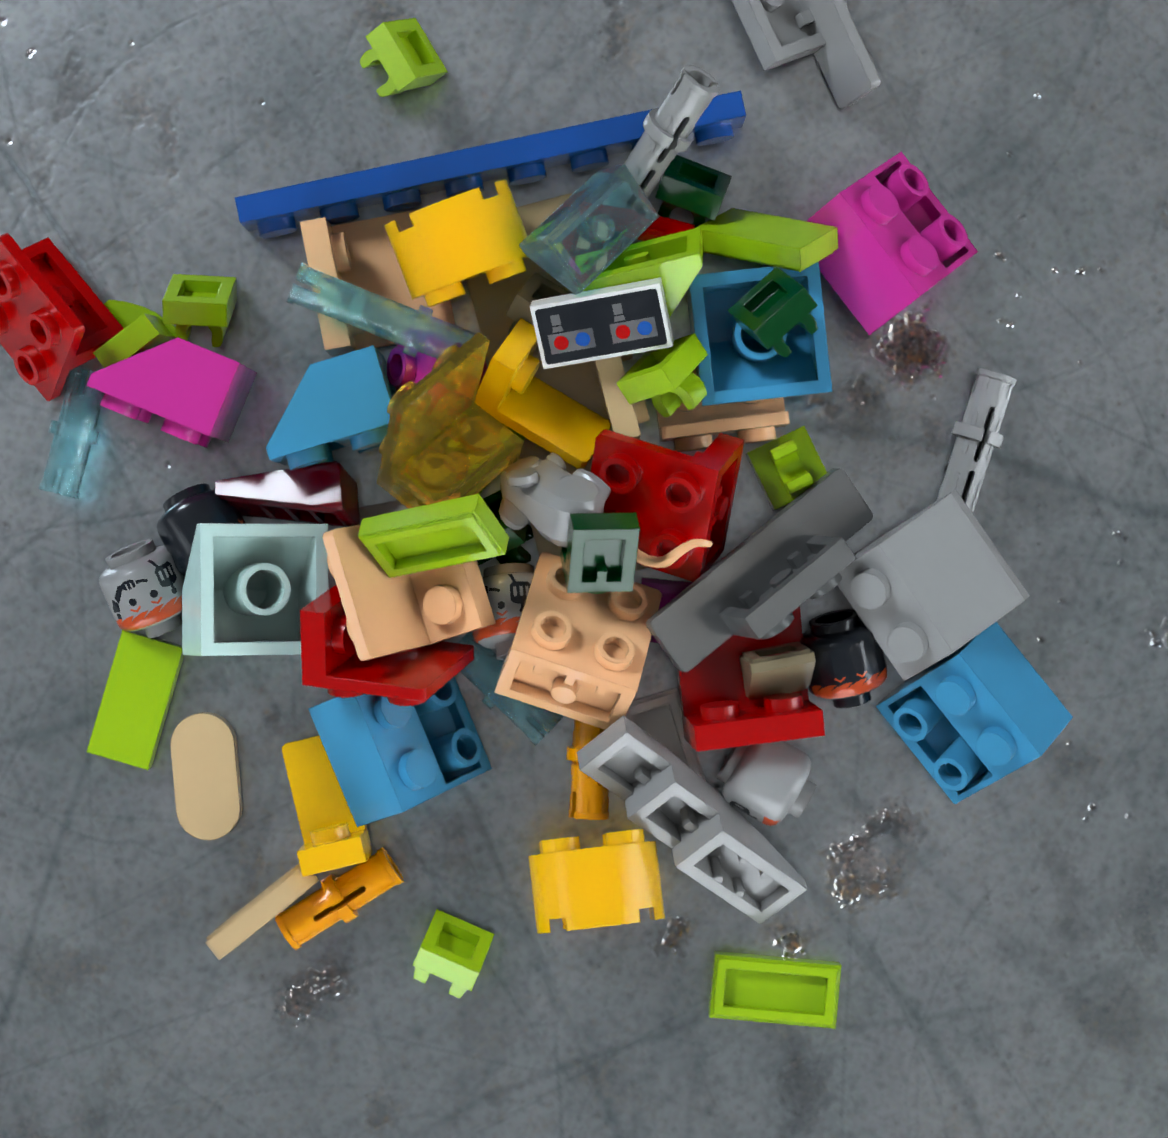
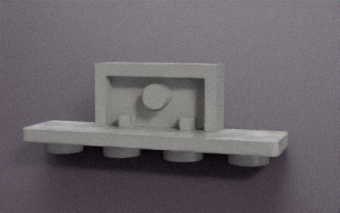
[732,0,881,109]

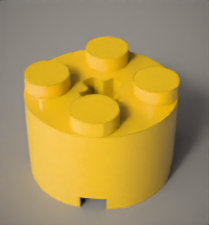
[384,179,534,307]
[528,829,665,934]

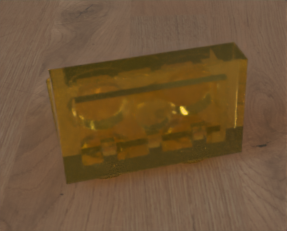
[377,332,524,509]

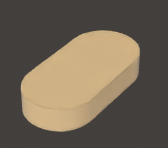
[170,712,243,840]
[205,863,319,960]

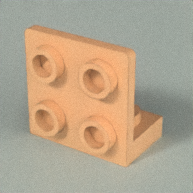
[300,209,456,357]
[322,500,496,661]
[494,552,662,730]

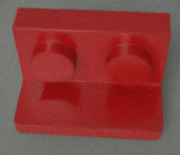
[0,233,124,401]

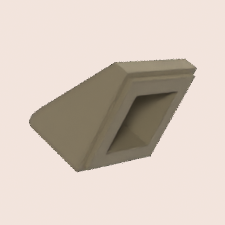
[739,641,816,700]

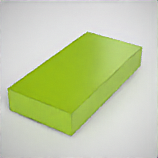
[696,208,838,272]
[358,494,509,578]
[87,630,185,770]
[708,951,842,1029]

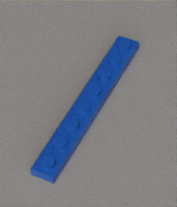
[235,90,746,238]

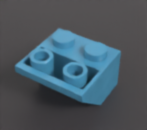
[266,345,406,470]
[876,622,1073,804]
[308,677,492,827]

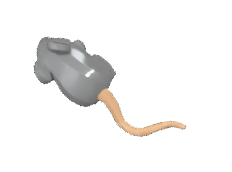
[499,452,713,568]

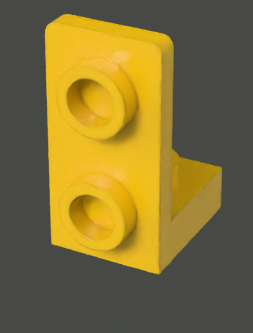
[471,318,611,469]
[282,735,373,877]

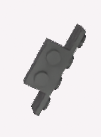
[646,468,873,672]

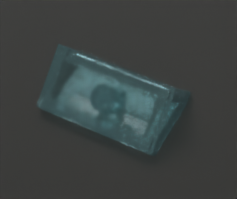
[519,163,659,294]

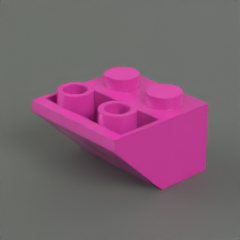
[807,152,978,335]
[86,337,257,448]

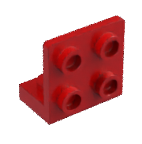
[591,429,745,582]
[300,585,474,706]
[677,606,825,752]

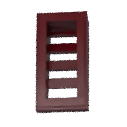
[215,461,360,527]

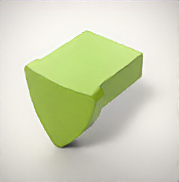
[93,300,176,368]

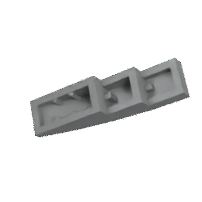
[577,715,808,924]

